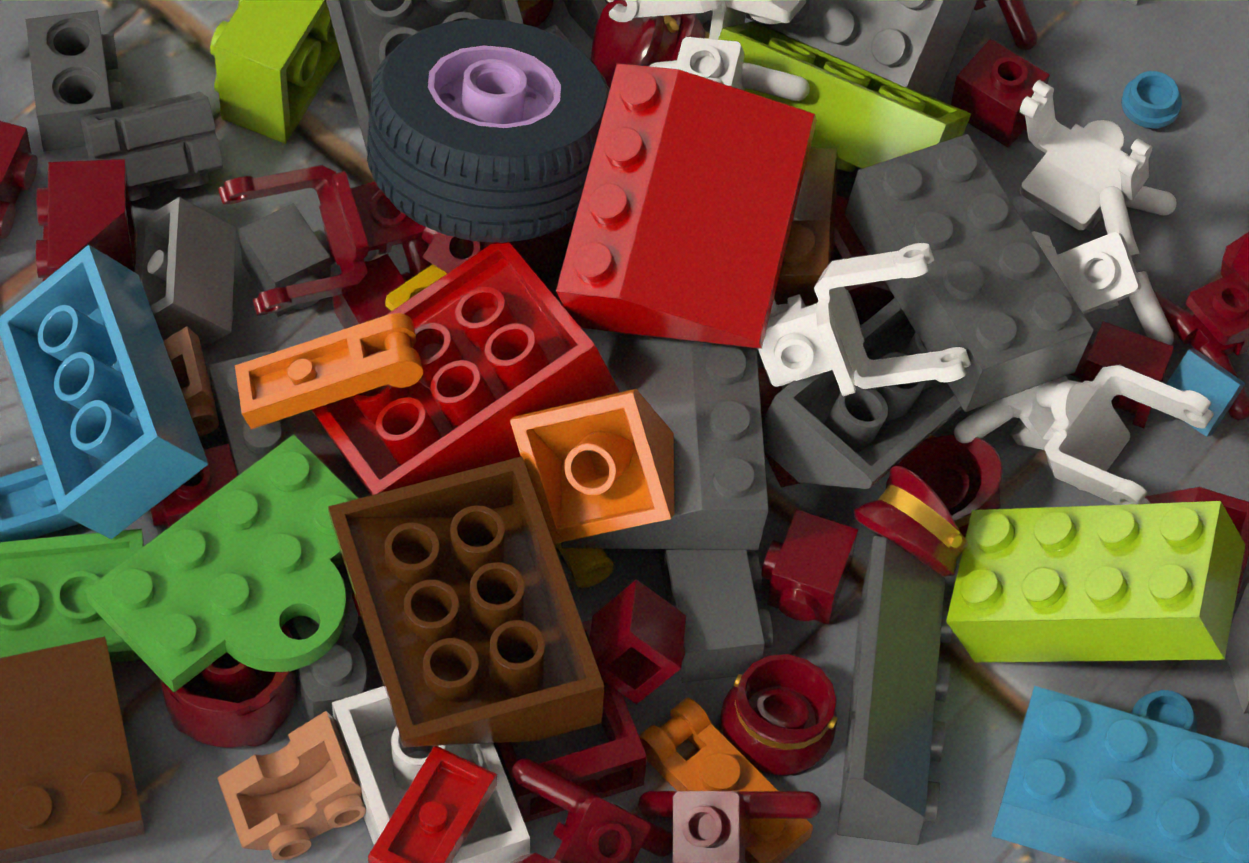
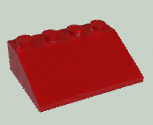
[556,64,817,349]
[311,242,620,495]

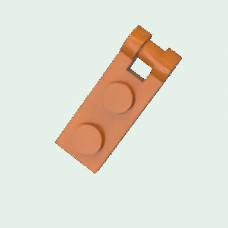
[235,313,423,429]
[639,697,813,863]

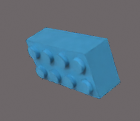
[0,245,208,539]
[991,685,1249,863]

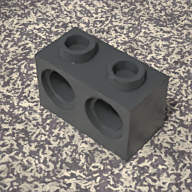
[25,10,124,152]

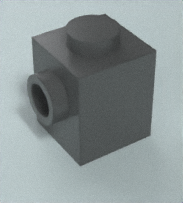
[239,203,336,317]

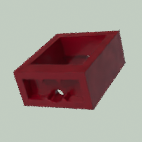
[493,619,647,823]

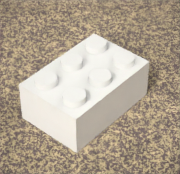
[332,686,530,863]

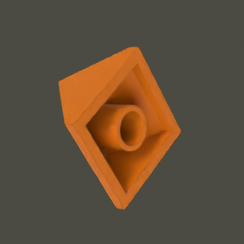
[510,389,675,544]

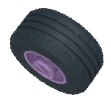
[367,19,610,243]

